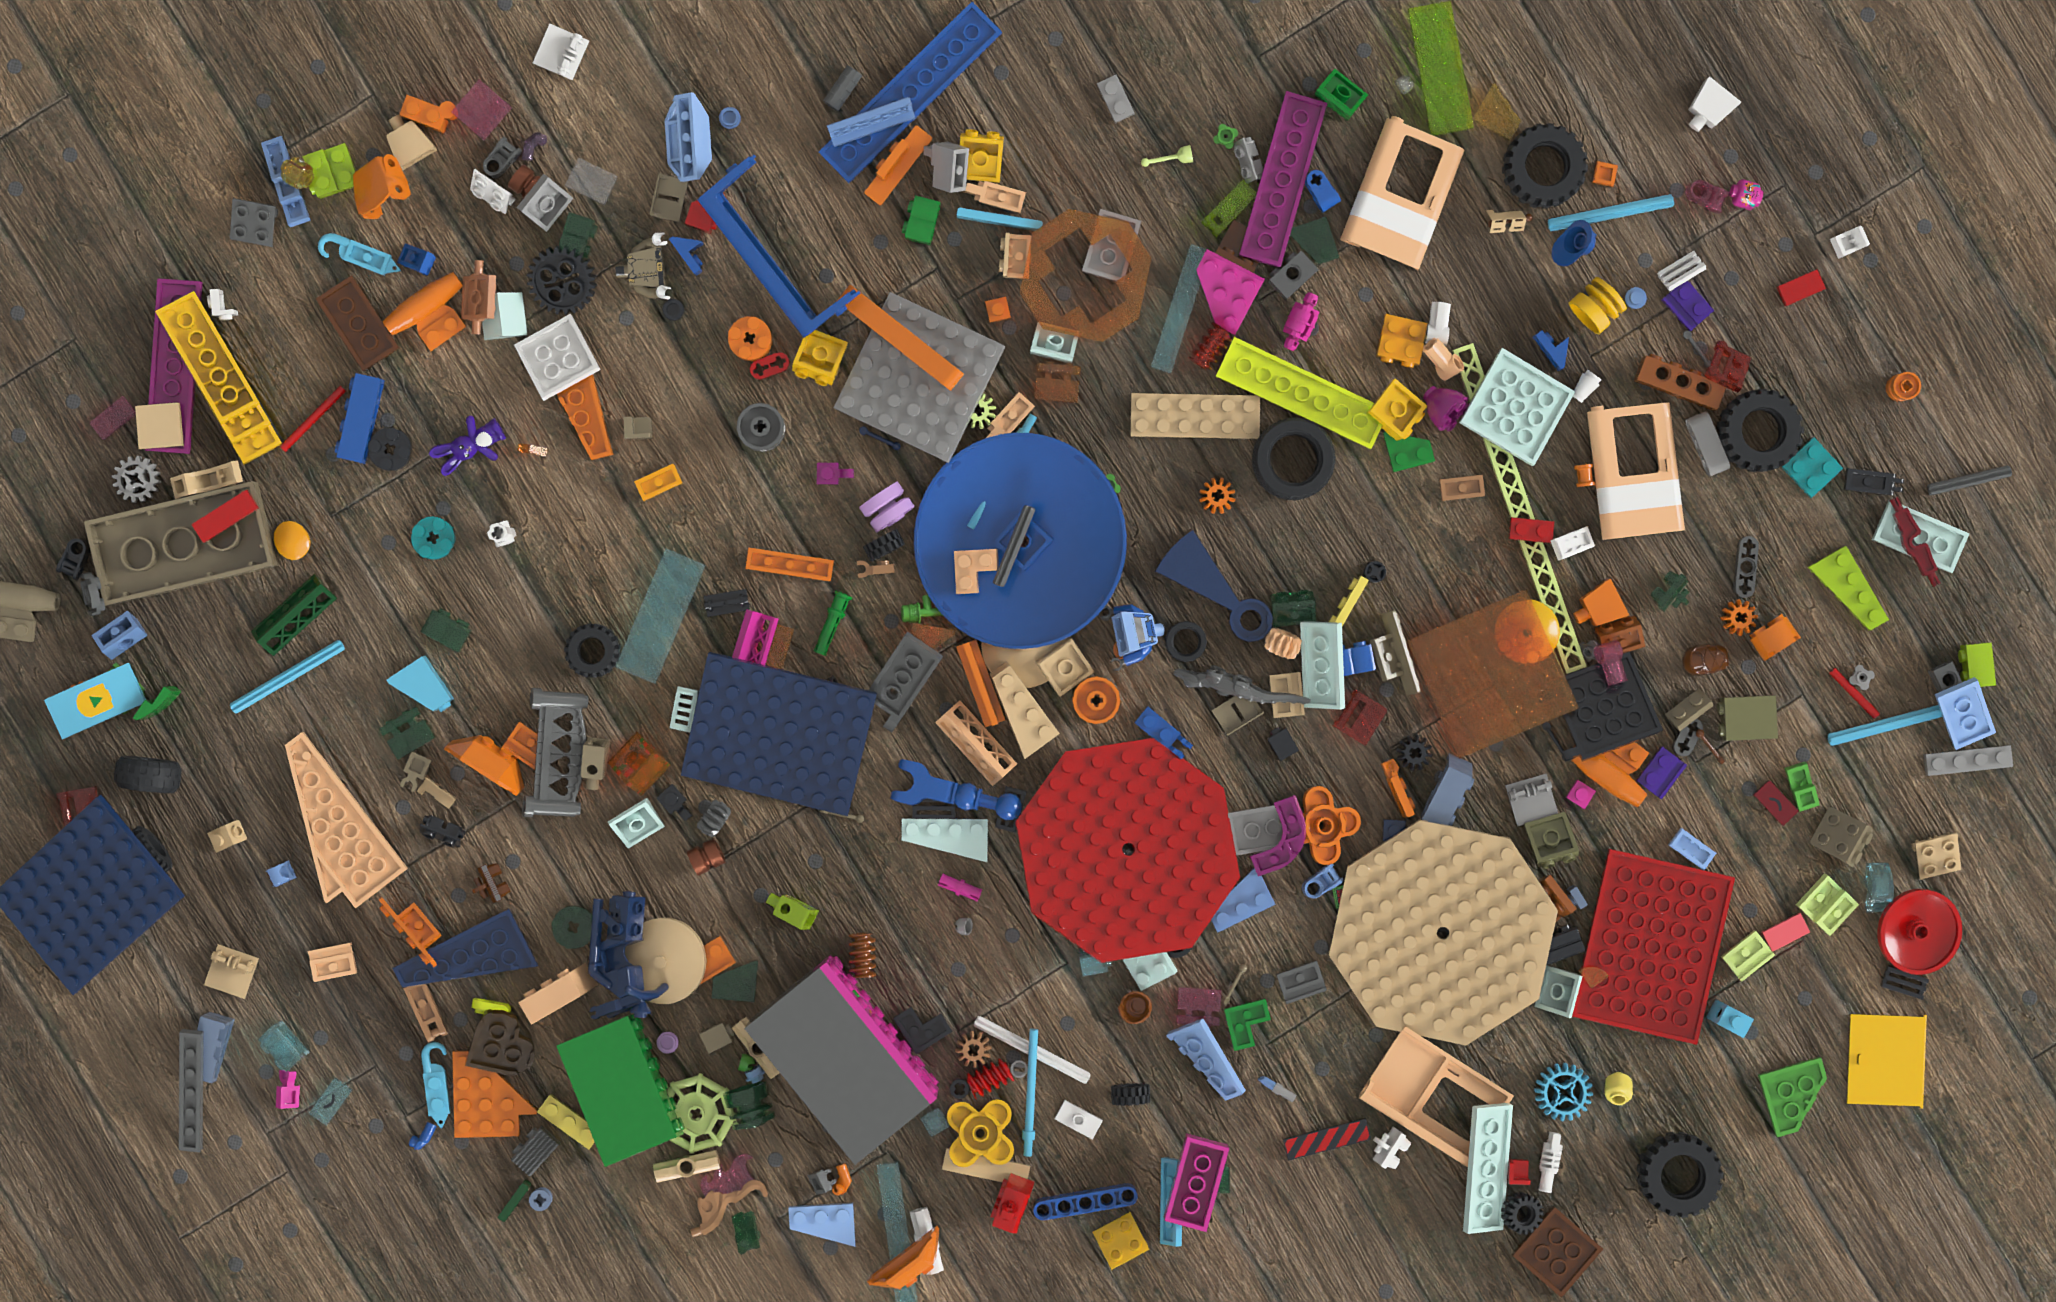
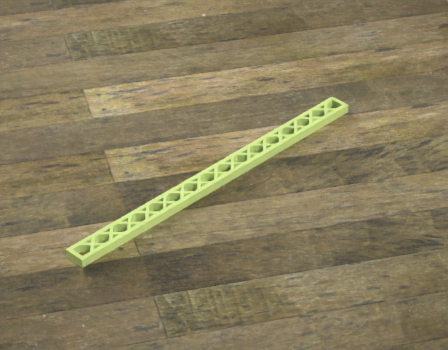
[1452,343,1587,674]

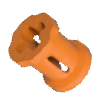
[1574,464,1596,487]

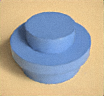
[719,107,741,129]
[1625,287,1647,309]

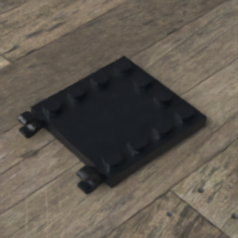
[1537,652,1663,762]

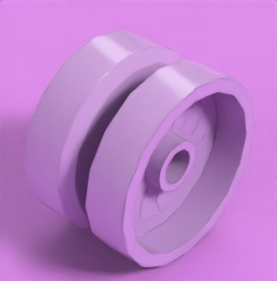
[859,481,915,533]

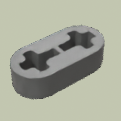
[1672,719,1703,756]

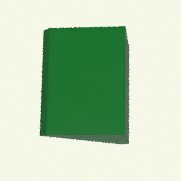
[1314,68,1368,121]

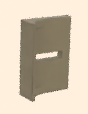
[649,173,688,223]
[1211,696,1264,736]

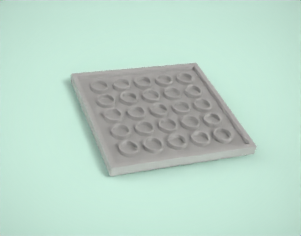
[834,292,1005,463]

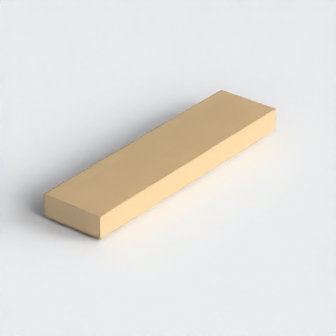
[942,1147,1030,1182]

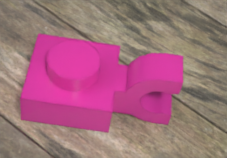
[276,1069,300,1109]

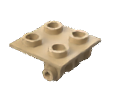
[1912,832,1961,880]
[204,944,259,999]

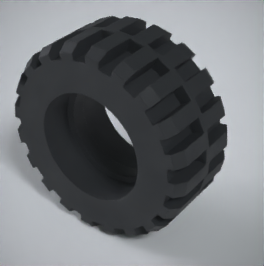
[1502,123,1588,209]
[1717,389,1804,472]
[1636,1132,1723,1218]

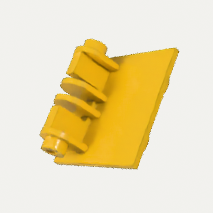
[1093,1212,1149,1270]

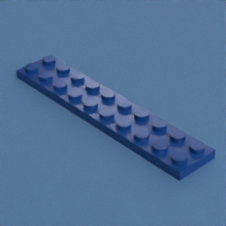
[819,2,1002,183]

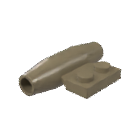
[0,581,61,642]

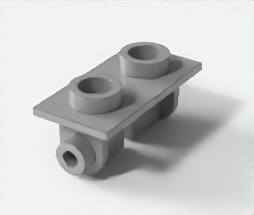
[1233,137,1263,184]

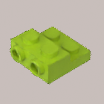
[301,143,356,199]

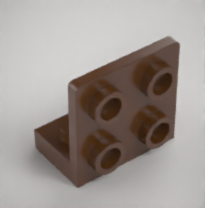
[1215,220,1259,273]

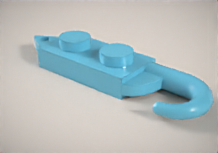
[318,233,401,276]
[421,1042,451,1128]

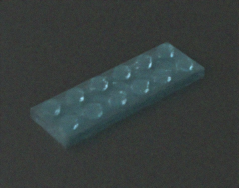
[616,548,706,684]

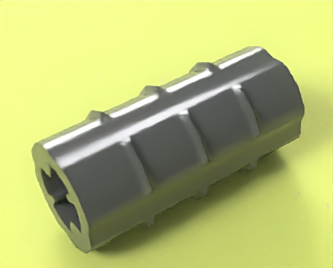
[823,65,862,112]

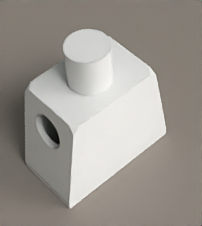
[1688,76,1741,132]

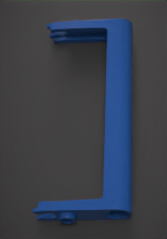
[698,155,861,338]

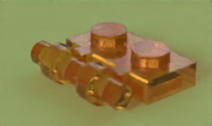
[1034,361,1081,403]

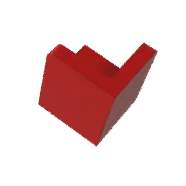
[1507,1159,1531,1185]

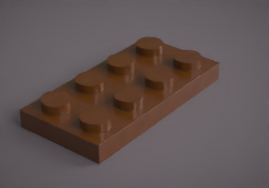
[316,275,400,372]

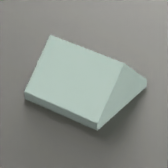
[482,292,528,340]
[1030,321,1080,364]
[608,798,665,848]
[1535,966,1582,1018]

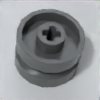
[736,403,786,452]

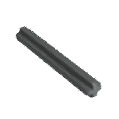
[1927,465,2012,495]
[993,505,1035,587]

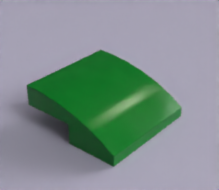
[133,686,181,720]

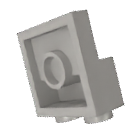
[517,174,573,232]

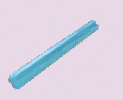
[1548,194,1674,231]
[230,640,345,713]
[1828,705,1943,746]

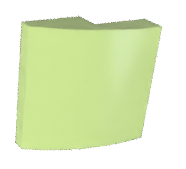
[1796,873,1859,936]

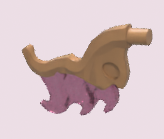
[690,1154,768,1237]

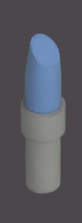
[1258,1076,1297,1103]

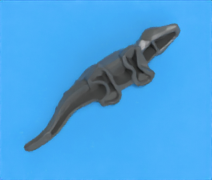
[1174,665,1311,704]

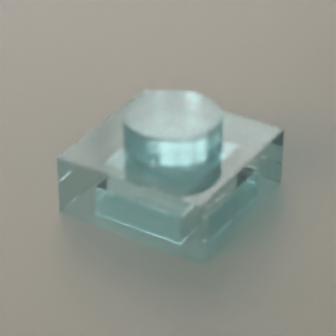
[920,1107,950,1137]

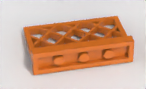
[956,640,1005,727]

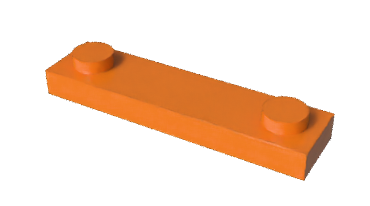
[745,548,834,582]

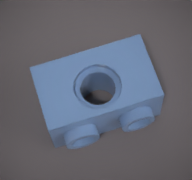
[91,611,147,660]

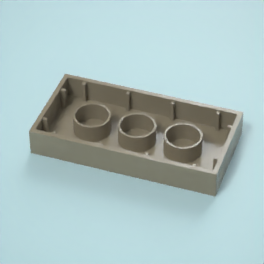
[84,481,278,606]

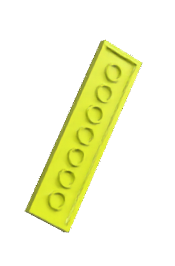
[1216,337,1382,450]

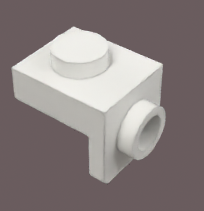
[1830,226,1870,259]
[207,289,238,321]

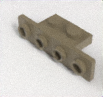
[1370,610,1421,696]

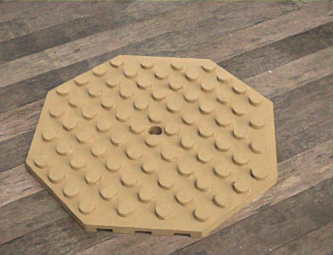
[1329,819,1558,1045]

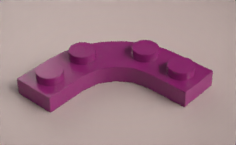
[1250,795,1306,876]

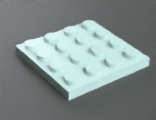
[1459,348,1575,466]

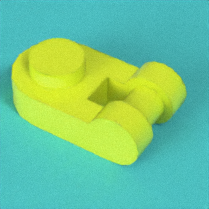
[471,998,511,1014]

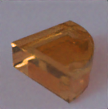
[517,443,548,456]
[1578,967,1609,988]

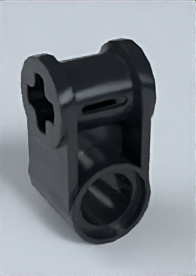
[56,538,91,581]

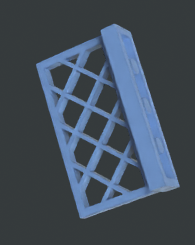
[827,97,915,147]

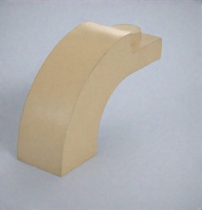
[170,461,243,499]

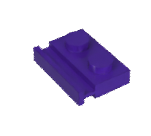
[1661,281,1714,331]
[1635,746,1687,799]

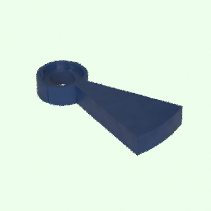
[1155,530,1273,642]

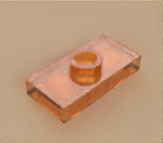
[765,624,794,669]

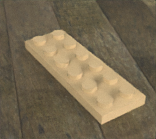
[1130,393,1260,439]

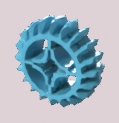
[1534,1063,1593,1121]

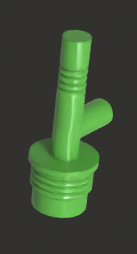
[901,595,943,624]

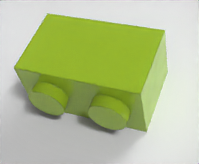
[1958,643,1996,687]

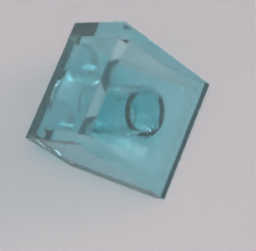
[258,1020,310,1072]

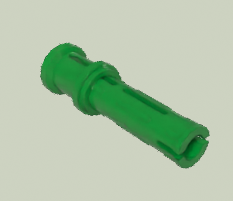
[813,590,853,656]

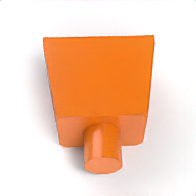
[1573,579,1629,626]

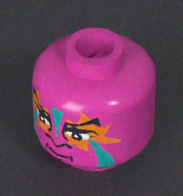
[1729,179,1763,210]

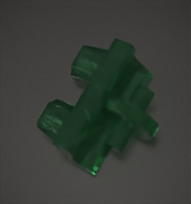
[1651,571,1689,612]
[732,1211,761,1255]

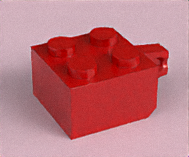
[990,1173,1035,1233]

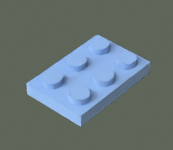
[1935,677,1996,750]

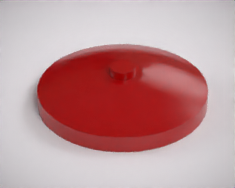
[1877,889,1962,975]

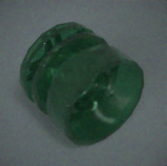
[723,1081,776,1130]

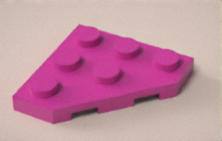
[1197,249,1264,335]

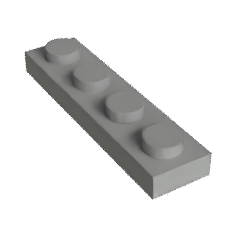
[1924,745,2013,776]

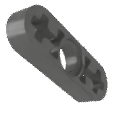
[1733,536,1759,598]

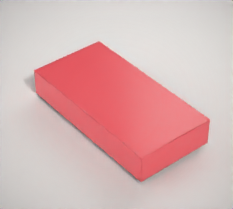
[1761,913,1810,952]

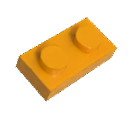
[634,464,683,501]

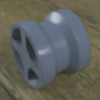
[529,1187,553,1211]

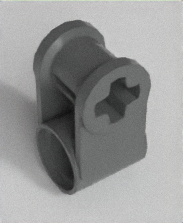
[483,137,522,179]

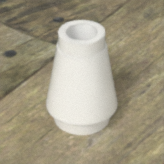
[1573,370,1602,403]

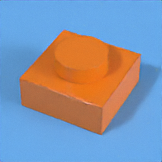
[985,297,1011,323]

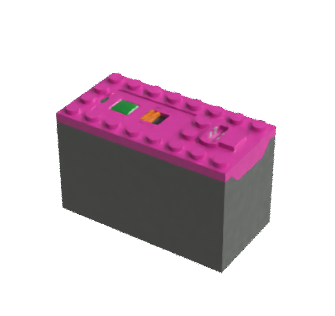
[744,954,939,1165]

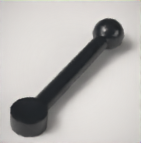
[1542,722,1564,761]

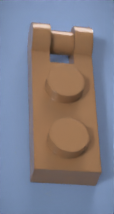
[403,984,449,1043]

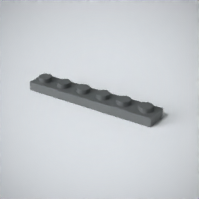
[179,1029,204,1153]

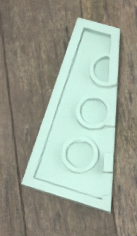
[902,818,988,862]

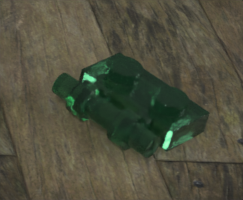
[379,707,436,760]

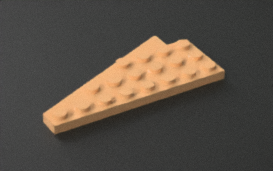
[285,732,408,908]

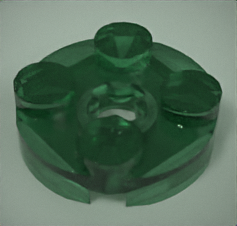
[552,906,592,949]

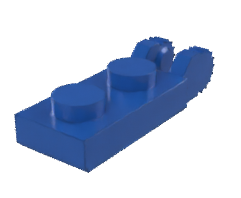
[1134,706,1193,759]

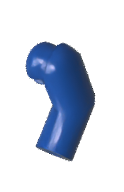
[409,1122,437,1150]

